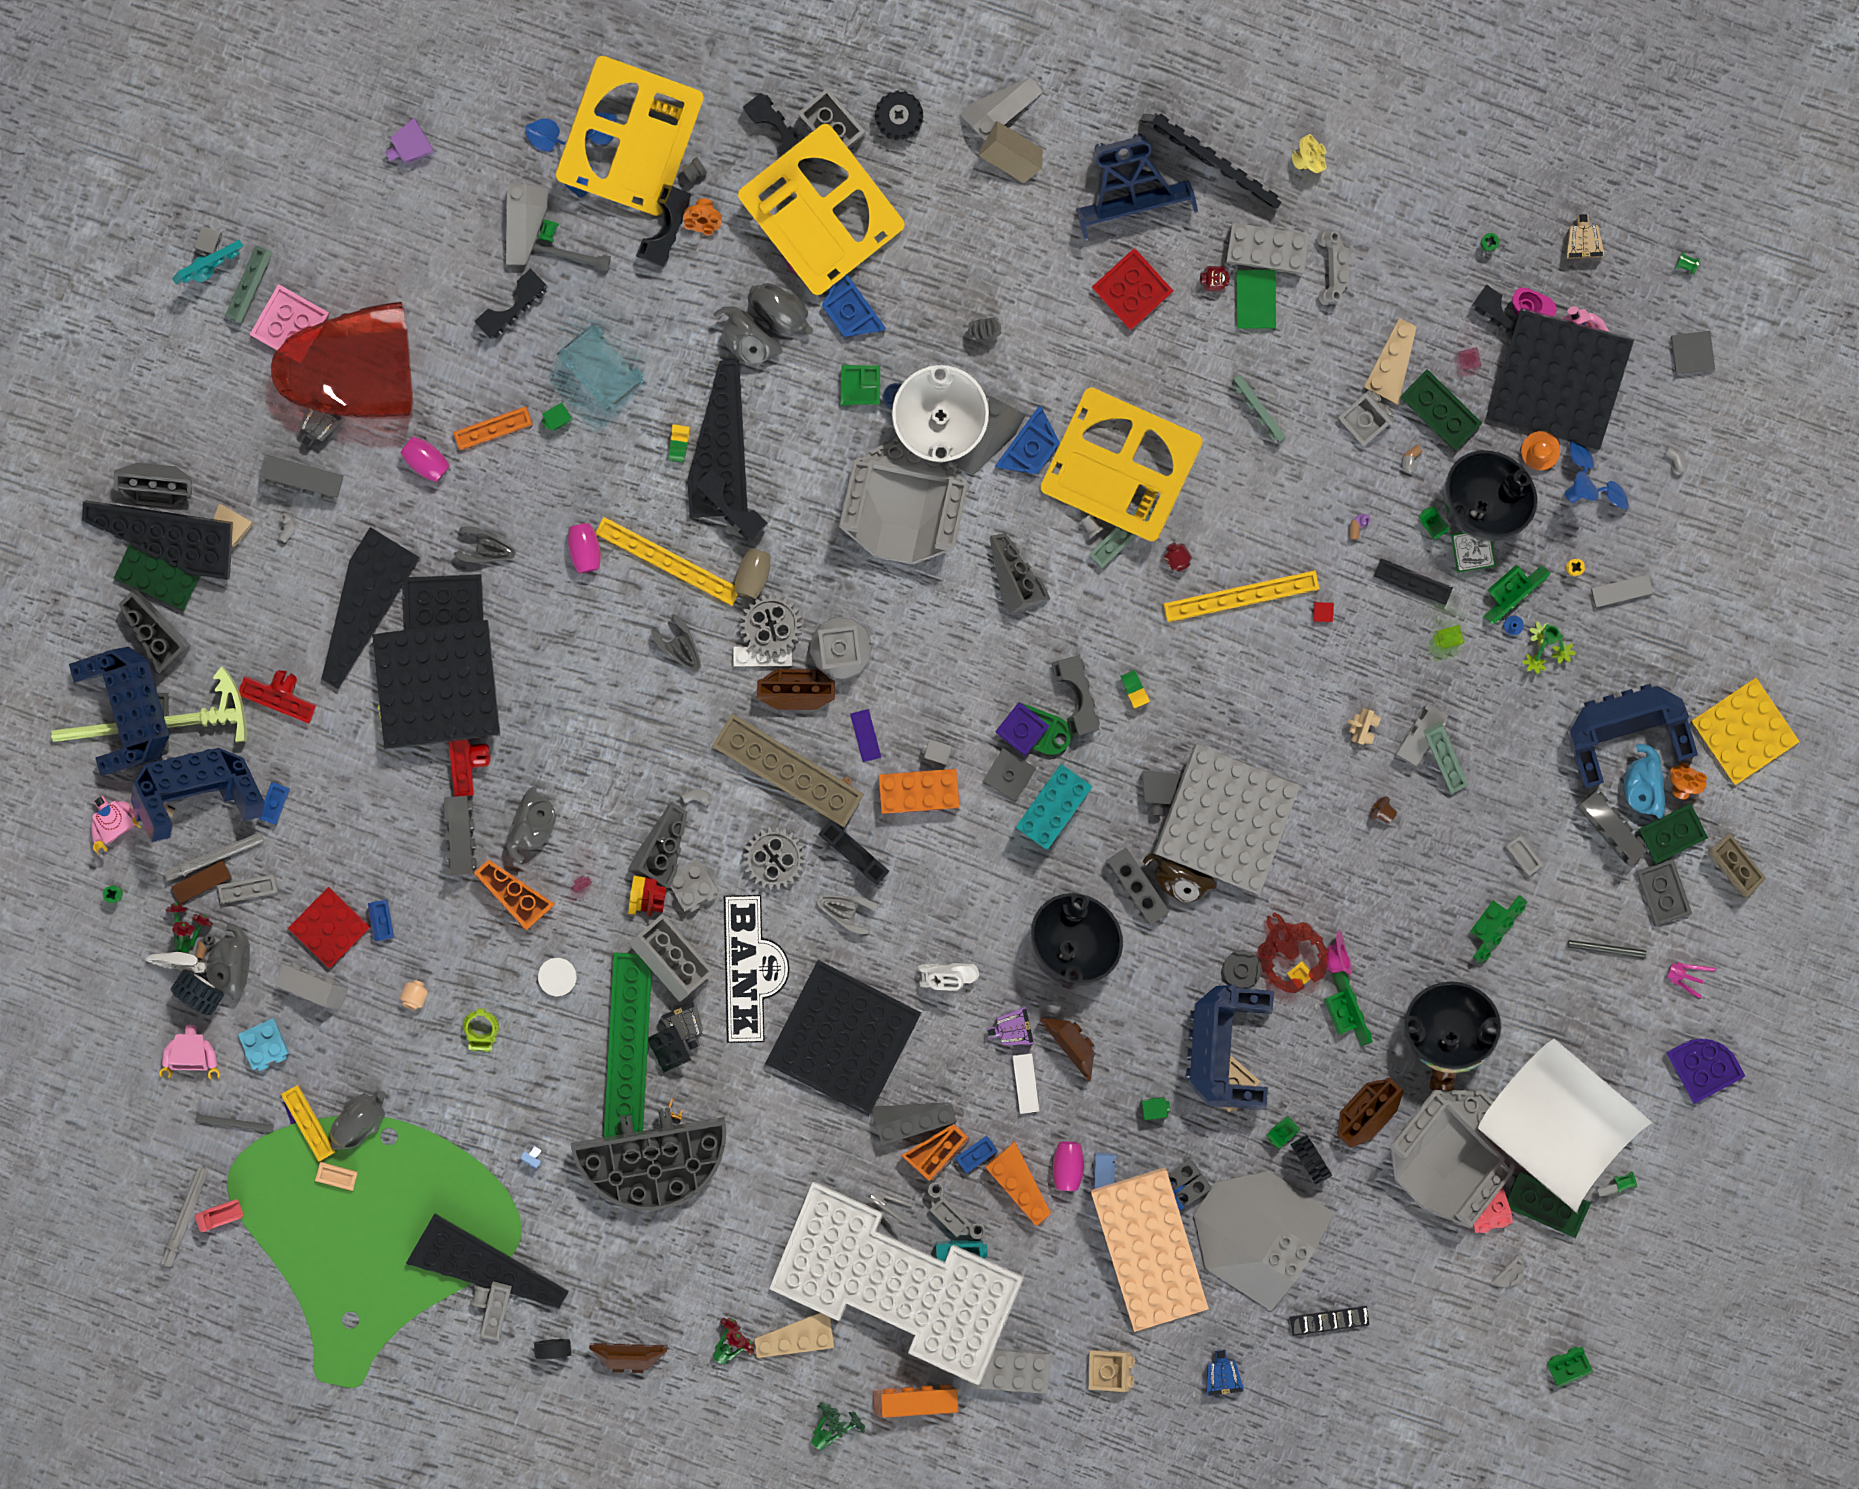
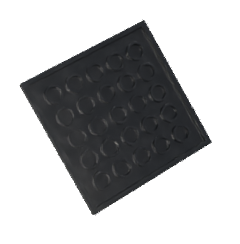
[1487,308,1634,450]
[372,620,501,750]
[765,960,922,1117]

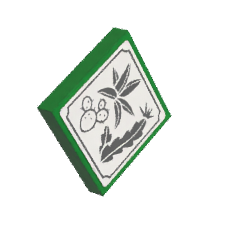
[1451,532,1496,573]

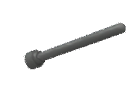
[532,243,611,272]

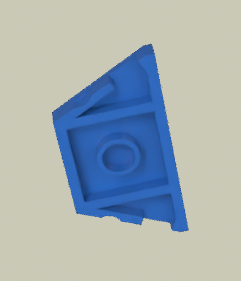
[822,272,886,337]
[995,405,1060,475]

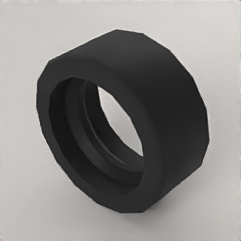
[534,1339,572,1359]

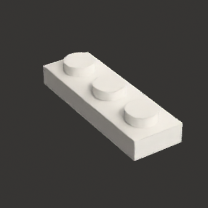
[734,647,792,666]

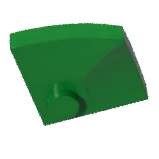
[840,365,880,406]

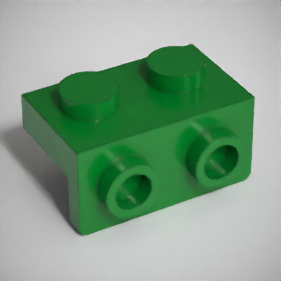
[1547,1347,1593,1388]

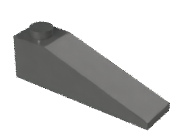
[956,396,1025,475]
[990,533,1050,614]
[628,802,687,889]

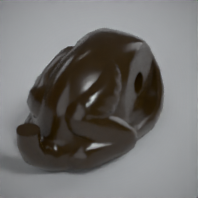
[1143,852,1217,903]

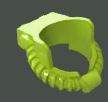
[462,1008,500,1052]

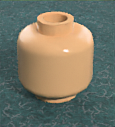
[400,980,428,1010]

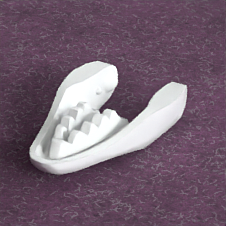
[145,952,207,975]

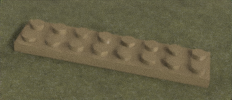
[712,713,865,827]

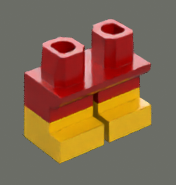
[628,876,667,917]

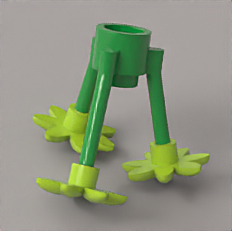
[1522,622,1576,674]

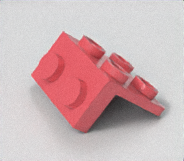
[1473,1187,1513,1234]

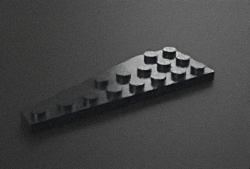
[687,359,748,518]
[82,500,233,580]
[321,527,420,689]

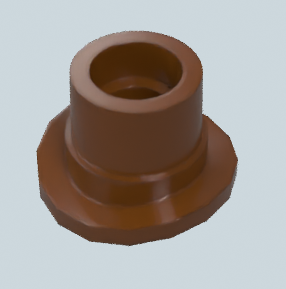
[1370,796,1397,824]

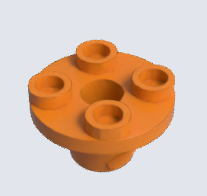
[683,198,722,235]
[1521,431,1560,470]
[1669,762,1707,800]

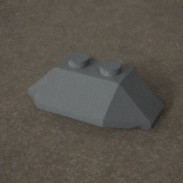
[114,463,192,508]

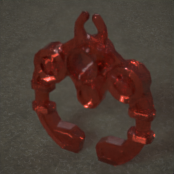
[1258,912,1330,993]

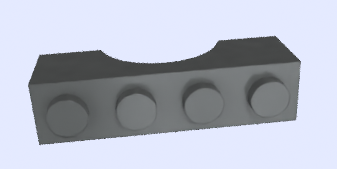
[1052,655,1100,737]

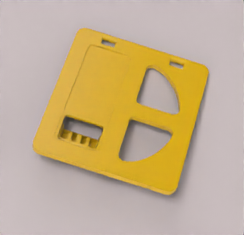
[555,56,704,216]
[738,124,905,295]
[1041,387,1203,542]

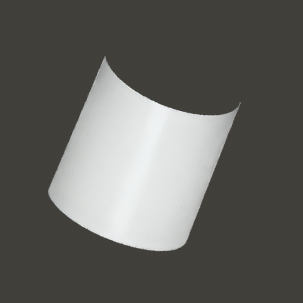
[1478,1039,1653,1213]

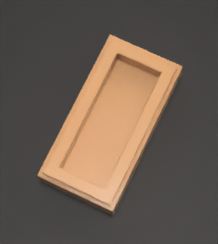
[315,1162,358,1191]

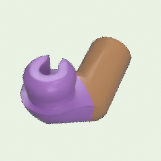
[1349,514,1371,539]

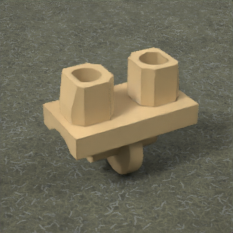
[1346,708,1381,745]

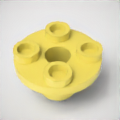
[1292,134,1327,173]

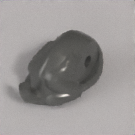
[749,283,813,336]
[713,306,782,364]
[506,787,556,863]
[206,923,250,1000]
[330,1091,386,1150]

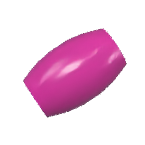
[400,436,450,482]
[568,523,601,573]
[1053,1141,1084,1191]

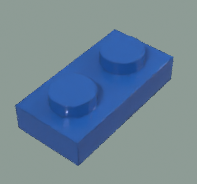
[258,782,290,825]
[368,900,394,941]
[955,1135,998,1174]

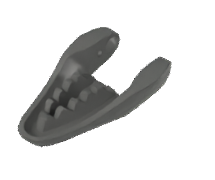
[454,526,516,562]
[651,614,701,672]

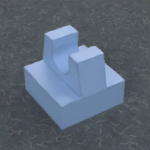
[520,1146,541,1170]

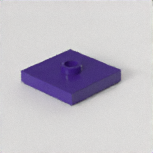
[995,702,1049,756]

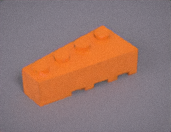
[474,859,555,931]
[985,1140,1051,1226]
[873,1384,958,1418]

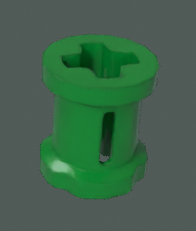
[537,219,559,243]
[1480,233,1500,252]
[1675,252,1700,275]
[103,885,123,903]
[1613,1171,1637,1193]

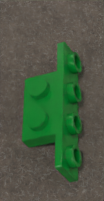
[1483,565,1551,624]
[1470,895,1528,964]
[1324,971,1373,1046]

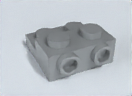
[1338,390,1395,446]
[670,858,719,913]

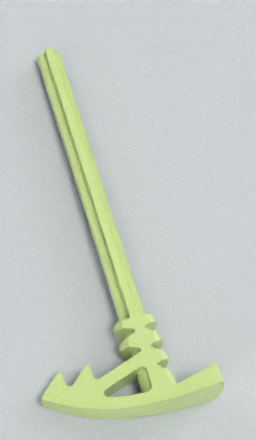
[51,666,247,743]

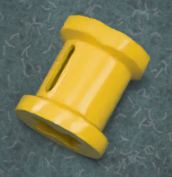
[1566,559,1585,577]

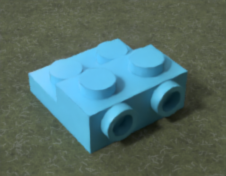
[238,1018,290,1071]

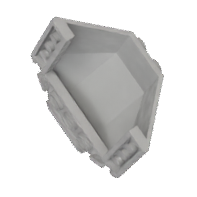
[839,437,968,564]
[1391,1090,1514,1228]
[1194,1171,1334,1311]

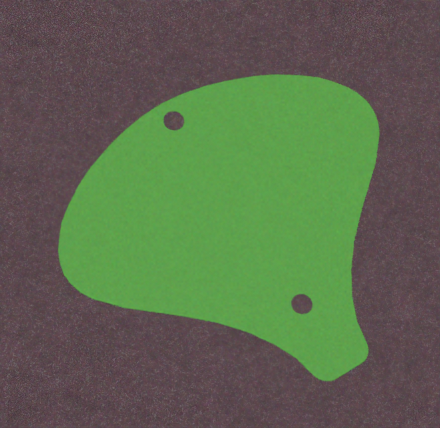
[227,1116,522,1388]

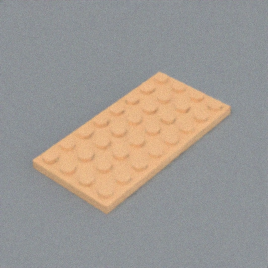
[1091,1167,1209,1332]

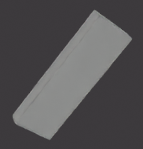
[1591,575,1653,607]
[217,874,279,904]
[480,1282,512,1342]

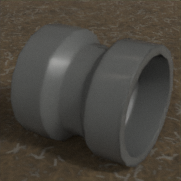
[681,157,707,183]

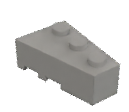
[1395,704,1448,766]
[275,963,349,1010]

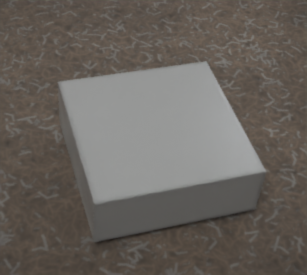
[1596,1183,1618,1197]

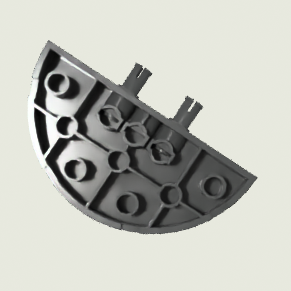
[571,1108,726,1211]

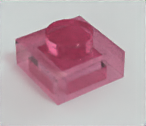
[1458,347,1482,371]
[572,875,593,893]

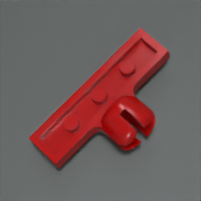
[239,670,317,724]
[449,740,490,797]

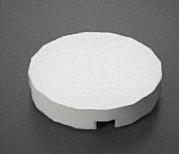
[538,957,577,996]

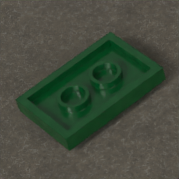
[1638,803,1708,864]

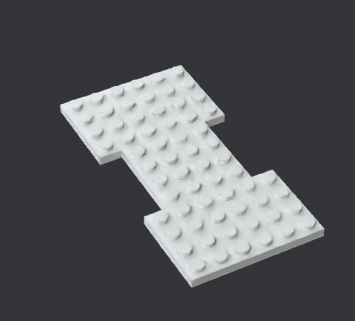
[769,1182,1024,1385]

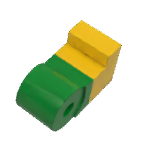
[669,424,691,463]
[1120,670,1150,709]

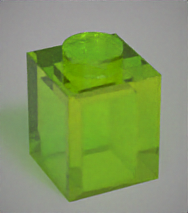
[1433,625,1464,650]

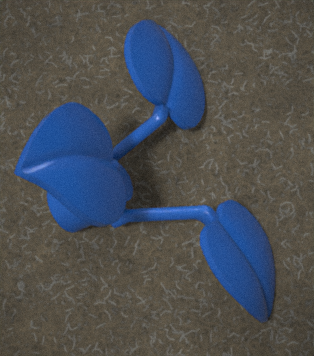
[525,113,617,198]
[1565,441,1629,510]

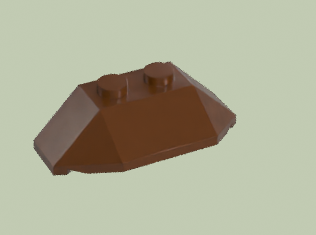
[757,669,835,710]
[1039,1017,1095,1081]
[1337,1078,1404,1148]
[589,1343,668,1373]

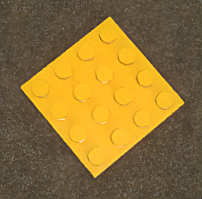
[1691,677,1800,785]

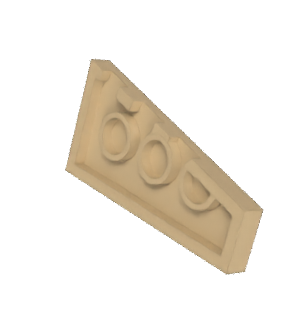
[1363,318,1417,405]
[755,1313,834,1358]

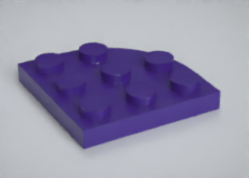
[1666,1038,1746,1104]

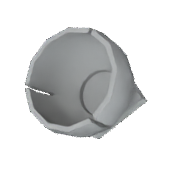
[810,617,872,679]

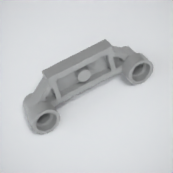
[1317,230,1350,305]
[928,1182,985,1239]

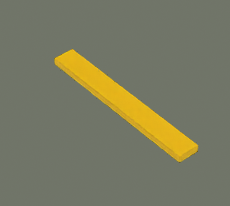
[595,517,738,606]
[1163,570,1320,623]

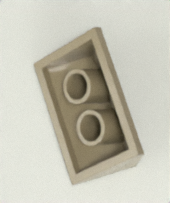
[978,121,1043,183]
[1706,833,1766,898]

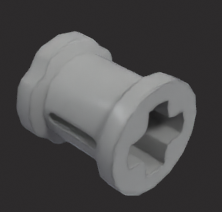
[1079,515,1104,538]
[470,1285,491,1308]

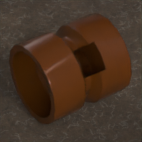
[1429,1068,1457,1092]

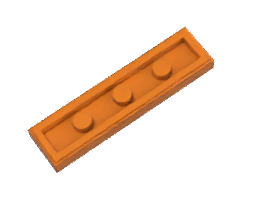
[453,406,533,451]

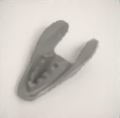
[817,895,878,934]

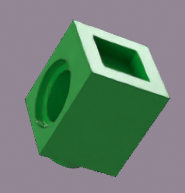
[541,402,573,432]
[1142,1097,1171,1120]

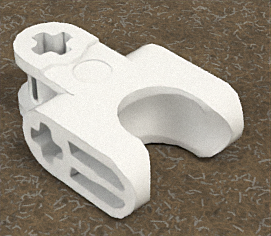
[918,963,979,991]

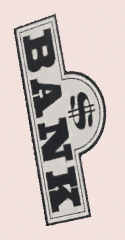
[724,895,790,1043]

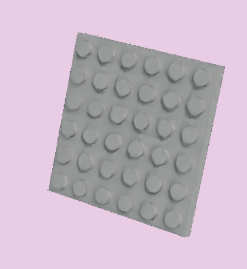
[1154,744,1300,895]

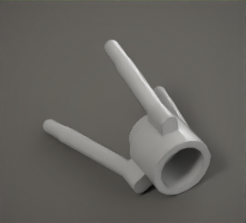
[867,1192,912,1229]

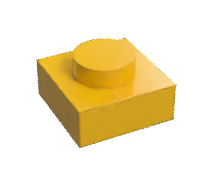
[1287,961,1315,988]

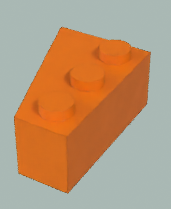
[901,1124,971,1182]

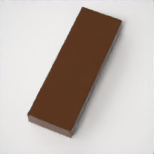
[171,860,233,904]

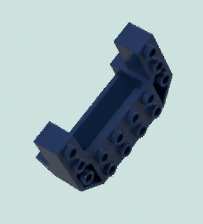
[69,646,169,776]
[1567,683,1698,788]
[131,748,265,842]
[1186,985,1274,1110]

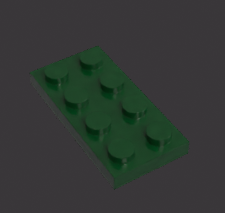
[1399,369,1482,451]
[114,543,201,611]
[1507,1171,1591,1238]

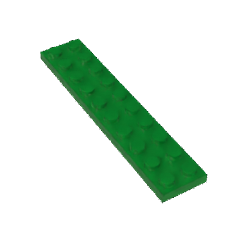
[604,952,652,1137]

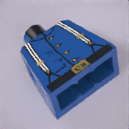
[1206,1349,1244,1396]

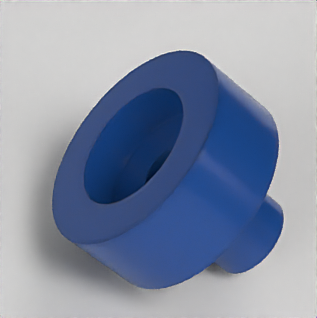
[1504,616,1524,635]

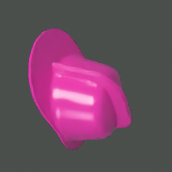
[1512,288,1557,316]
[1324,930,1352,975]

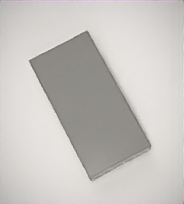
[1505,834,1544,877]

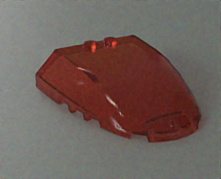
[271,302,414,419]

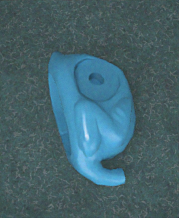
[1623,744,1665,819]

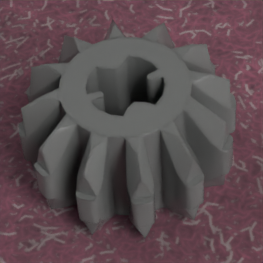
[968,317,1001,340]

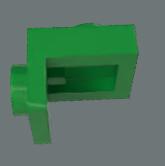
[1418,506,1450,541]
[1266,1115,1301,1149]

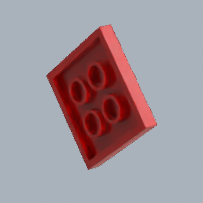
[1091,248,1174,331]
[288,887,370,969]

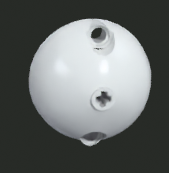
[892,365,989,463]

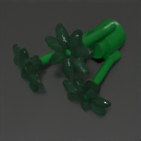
[811,1402,865,1450]

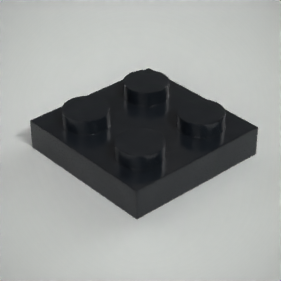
[648,1025,691,1073]

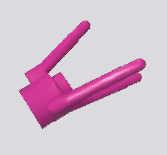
[1667,962,1716,998]

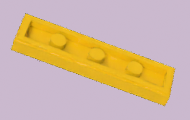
[281,1085,336,1162]

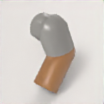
[1402,445,1423,473]

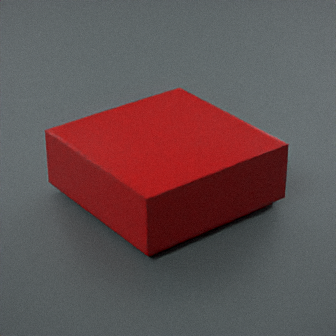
[1313,602,1334,622]

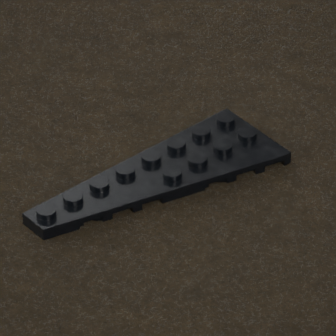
[1140,113,1282,209]
[406,1213,570,1308]

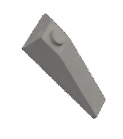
[960,77,1043,142]
[506,184,548,266]

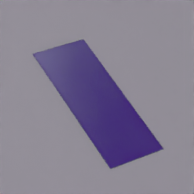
[850,709,882,762]

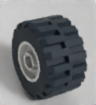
[170,969,224,1016]

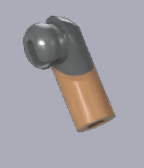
[195,934,215,962]

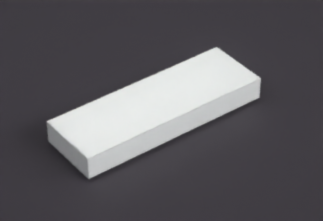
[1013,1053,1039,1114]

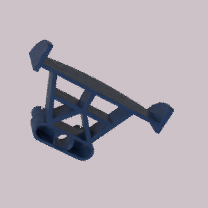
[1076,133,1198,241]

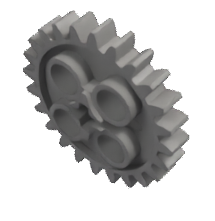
[739,594,803,657]
[743,827,806,890]

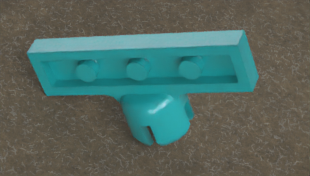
[172,239,243,285]

